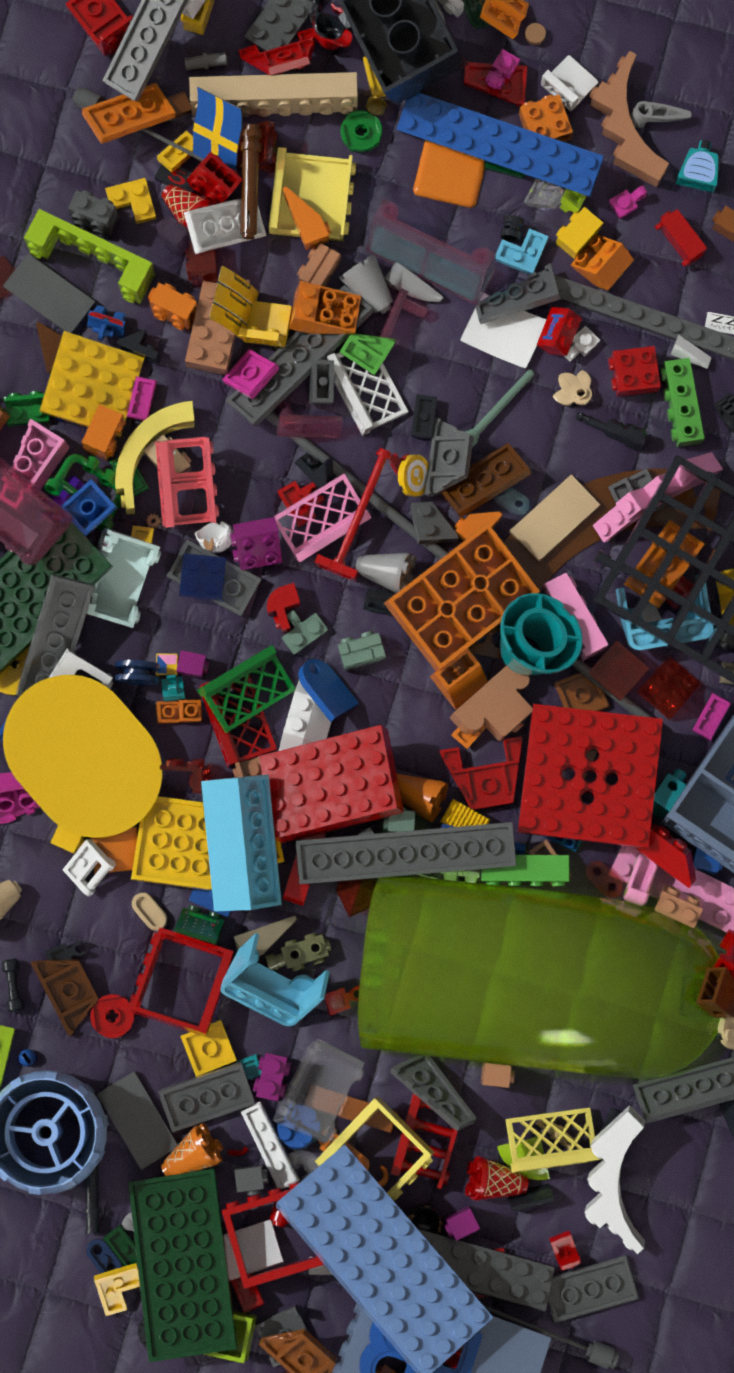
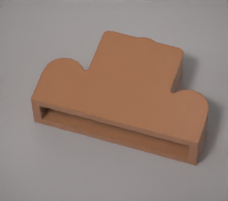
[450,665,533,741]

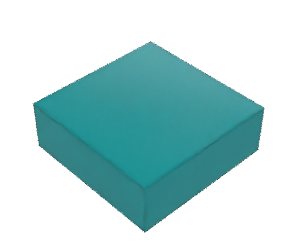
[236,1054,262,1080]

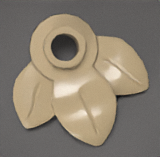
[553,370,592,405]

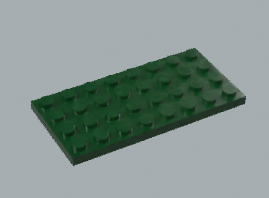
[0,505,113,674]
[128,1169,238,1362]

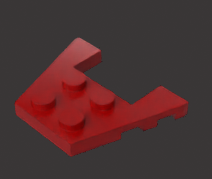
[238,28,316,76]
[439,736,522,810]

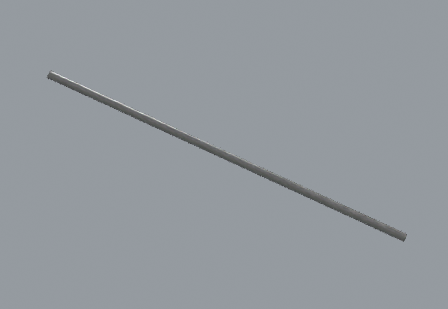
[265,411,663,726]

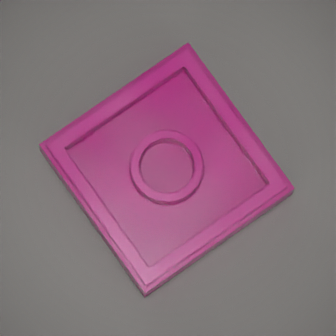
[222,349,280,400]

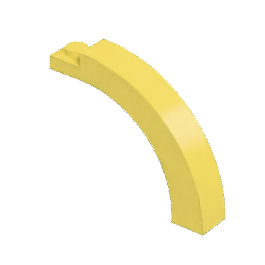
[115,401,194,514]

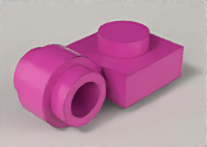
[485,49,520,90]

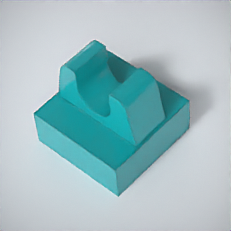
[161,674,185,702]

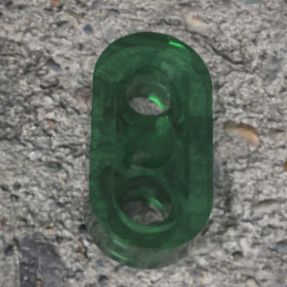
[461,0,489,29]

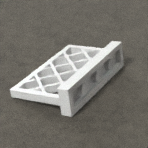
[325,352,408,436]

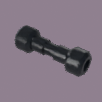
[1,959,25,1012]

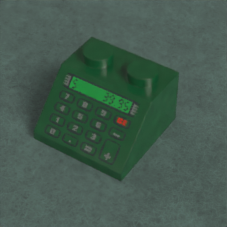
[174,905,225,946]

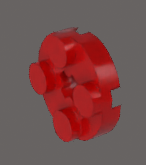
[90,994,135,1038]

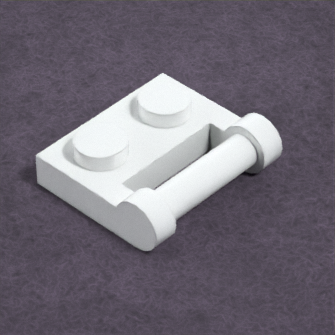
[63,839,116,897]

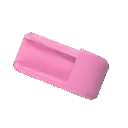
[623,854,658,907]

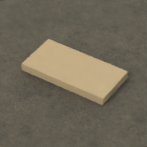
[509,474,600,562]

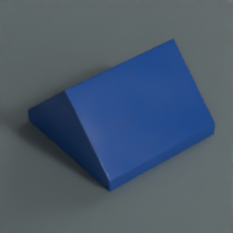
[59,479,117,536]

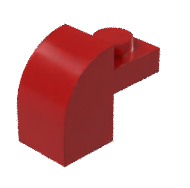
[267,583,301,633]

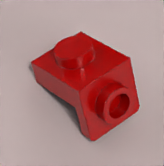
[549,1231,581,1270]

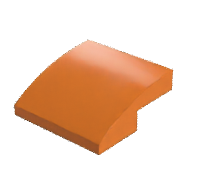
[480,0,529,39]
[91,827,137,874]

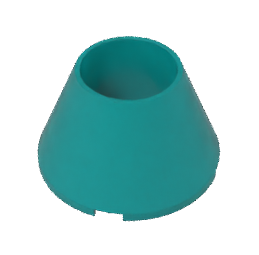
[501,593,582,675]

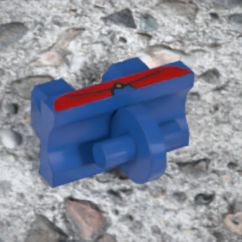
[87,305,126,341]

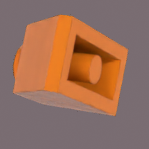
[455,512,502,541]

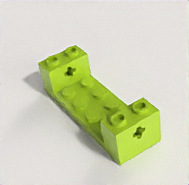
[24,209,155,304]

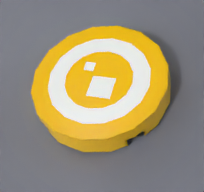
[398,454,429,497]

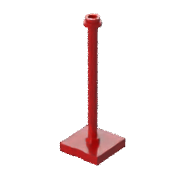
[315,448,391,582]

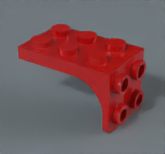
[65,0,133,57]

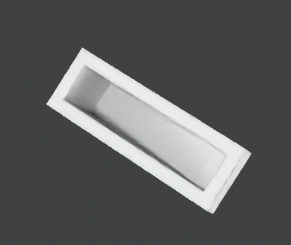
[671,335,711,369]

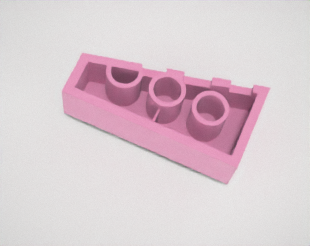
[0,419,70,516]
[542,573,608,661]

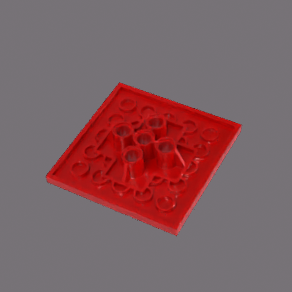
[518,704,663,849]

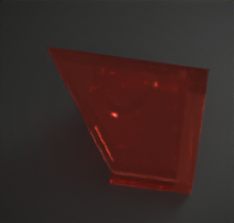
[336,878,384,917]

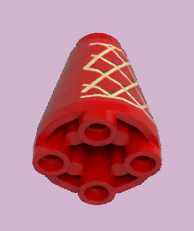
[162,184,215,236]
[465,1156,528,1201]

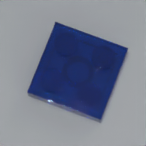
[179,553,226,601]

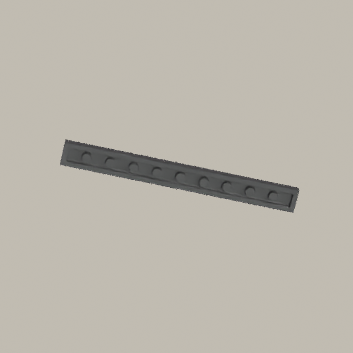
[555,275,734,361]

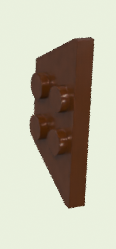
[31,959,99,1036]

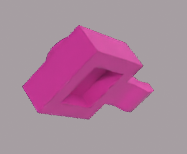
[609,185,647,219]

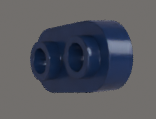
[86,1239,123,1273]

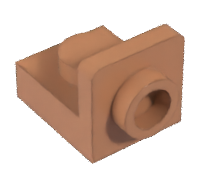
[232,757,262,777]

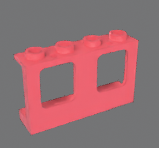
[155,437,219,528]

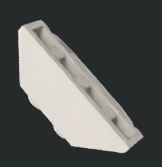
[279,680,331,751]

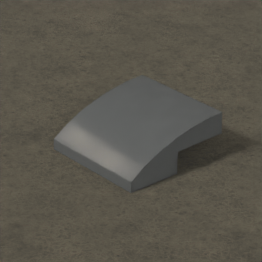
[608,468,666,521]

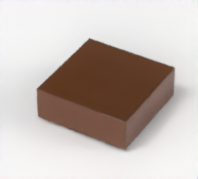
[166,91,192,119]

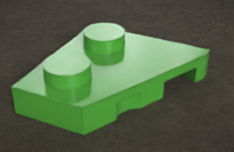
[340,334,397,375]

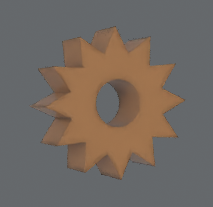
[145,513,162,529]

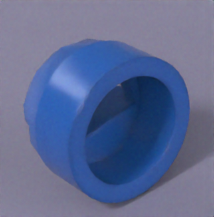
[19,1049,37,1067]

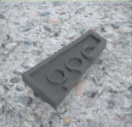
[475,263,561,324]
[390,1051,477,1132]

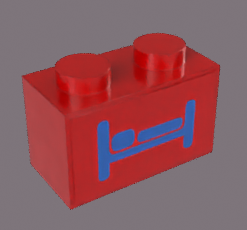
[536,307,582,356]

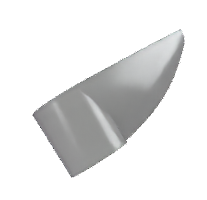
[630,101,691,128]
[384,262,443,302]

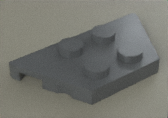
[424,418,473,497]

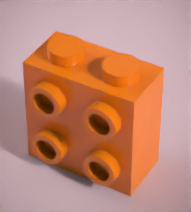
[519,94,573,142]
[148,283,197,331]

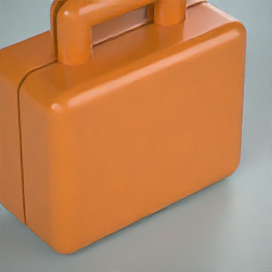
[413,140,486,208]

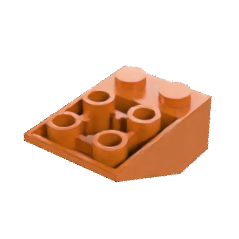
[289,281,361,334]

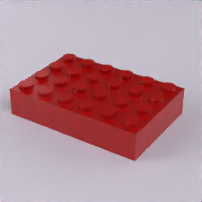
[259,725,404,843]

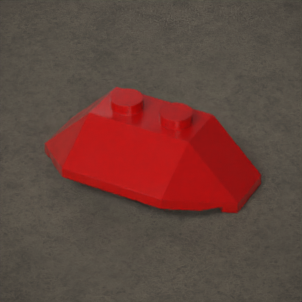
[634,824,696,888]

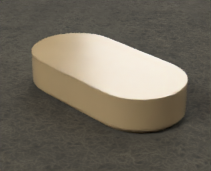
[132,893,168,931]

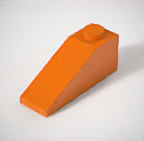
[282,186,331,250]

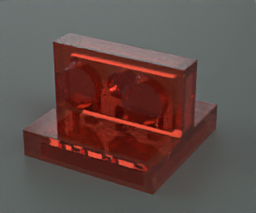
[238,121,277,174]
[588,641,649,701]

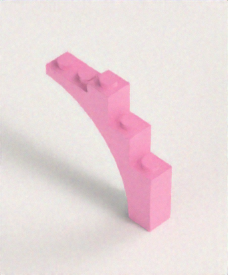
[593,452,723,543]

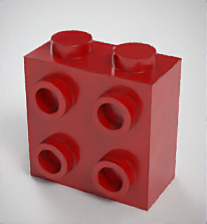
[186,151,243,205]
[608,346,661,397]

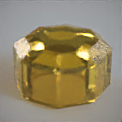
[365,96,387,115]

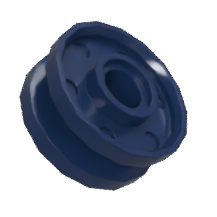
[114,660,160,686]

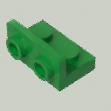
[4,391,50,427]

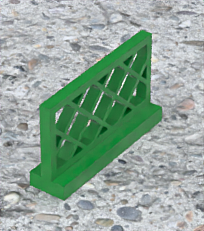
[197,645,296,733]

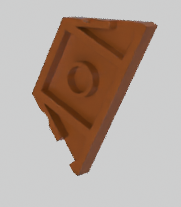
[259,1329,337,1373]

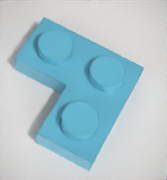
[494,229,548,275]

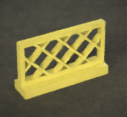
[505,1108,601,1173]

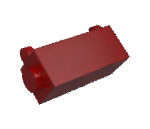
[654,209,707,267]

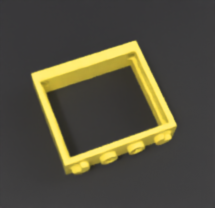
[315,1096,435,1201]

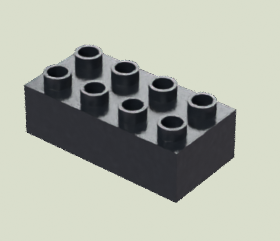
[338,0,468,105]

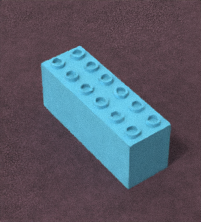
[201,774,282,911]

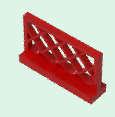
[198,674,277,768]

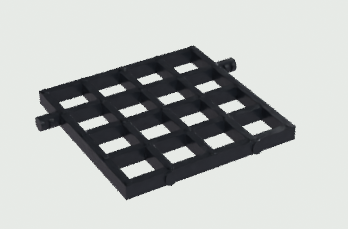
[593,455,734,683]

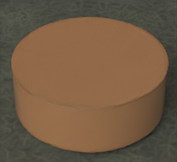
[525,23,546,45]

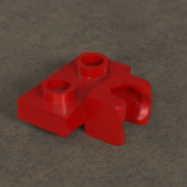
[277,481,325,528]

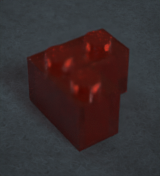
[185,241,218,287]

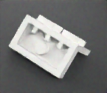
[541,55,598,112]

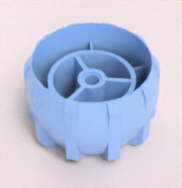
[0,1070,109,1195]

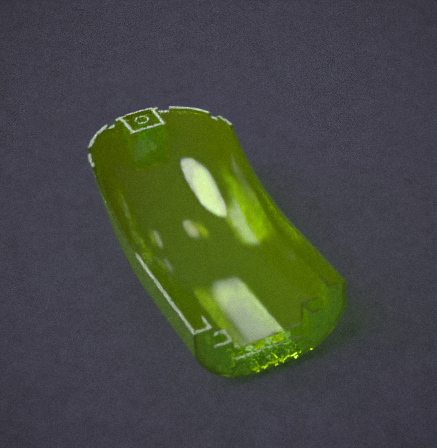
[358,876,720,1079]

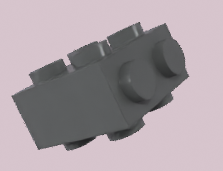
[68,190,119,237]

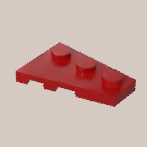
[464,62,527,107]

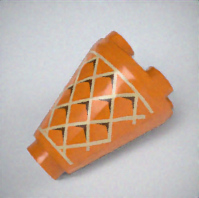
[161,1123,223,1176]

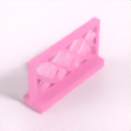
[274,473,372,562]

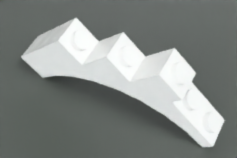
[584,1105,645,1254]

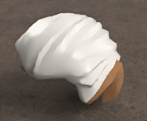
[195,521,234,553]

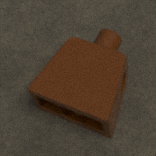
[696,967,734,1018]

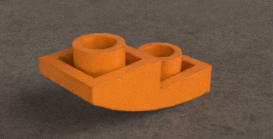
[156,700,202,724]

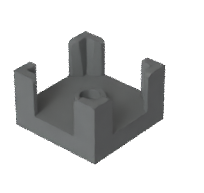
[255,1304,308,1368]

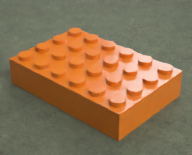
[384,523,540,671]

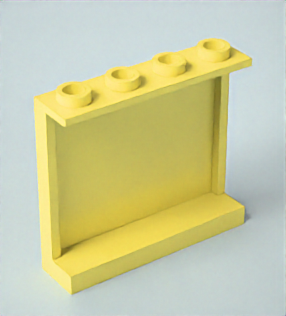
[269,147,356,242]

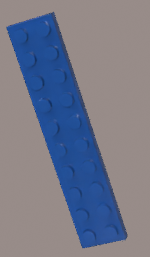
[396,92,605,197]

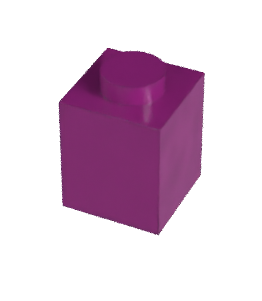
[176,650,210,679]

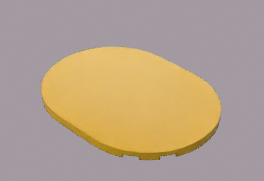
[3,675,162,838]

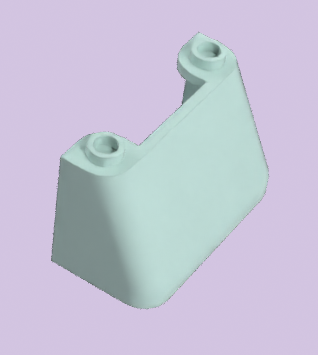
[86,528,161,628]

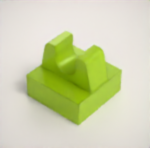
[559,188,586,213]

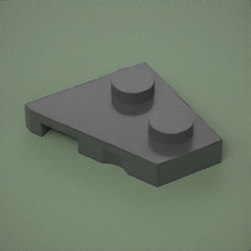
[410,502,458,544]

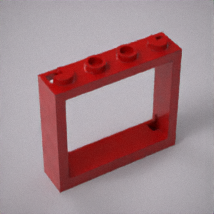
[129,927,234,1037]
[222,1181,324,1289]

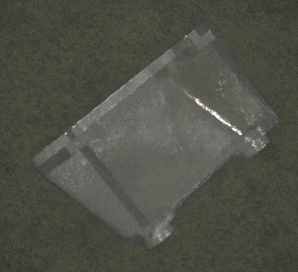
[273,1039,365,1143]

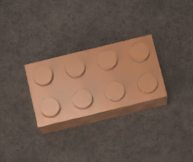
[185,281,236,375]

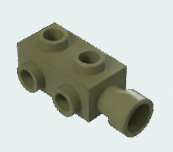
[265,932,331,972]

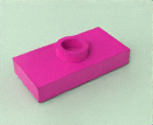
[127,376,157,421]
[692,693,731,741]

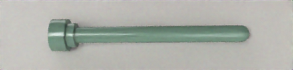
[465,370,534,448]

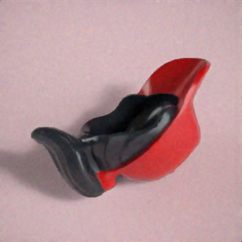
[309,0,353,50]

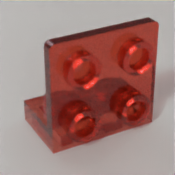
[637,657,701,720]
[160,758,211,794]

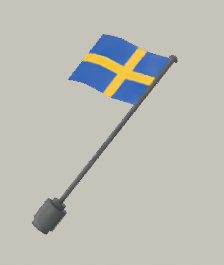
[72,87,243,176]

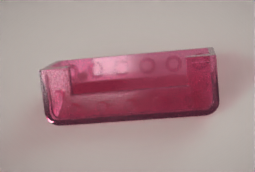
[0,458,73,565]

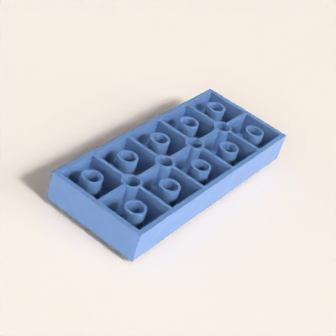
[276,1145,493,1373]

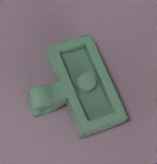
[281,610,328,655]

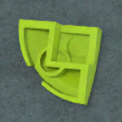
[497,1137,550,1180]

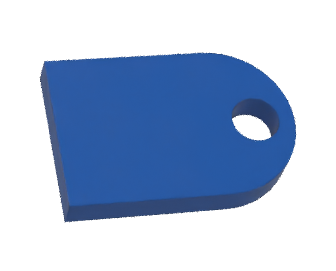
[298,659,359,722]

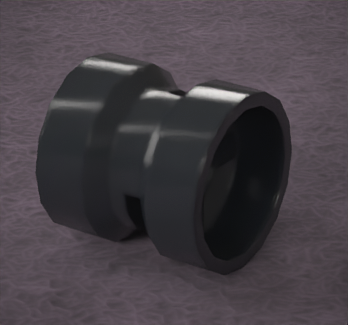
[500,215,524,242]

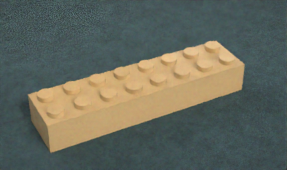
[189,72,357,117]

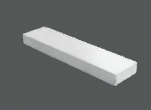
[241,1102,300,1190]

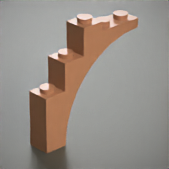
[589,51,669,188]

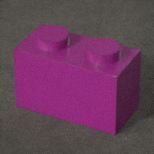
[443,1206,480,1241]

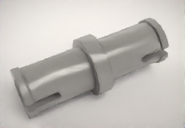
[185,52,227,71]

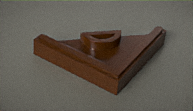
[36,321,62,374]

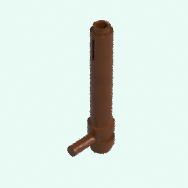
[240,124,262,240]

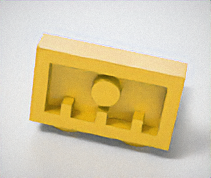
[238,301,293,347]

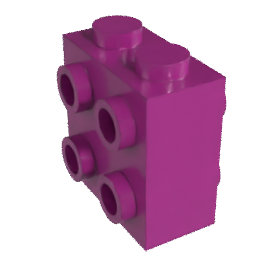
[230,517,282,570]
[253,1053,291,1101]

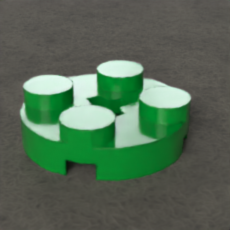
[340,110,382,153]

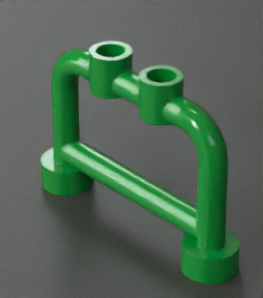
[44,454,124,531]

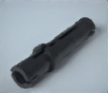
[83,1166,101,1233]

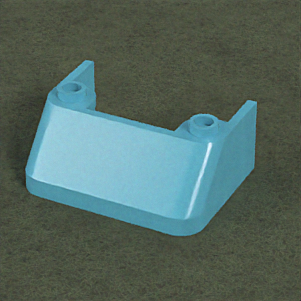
[616,575,713,650]
[220,933,330,1026]

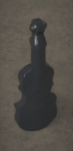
[575,412,647,451]

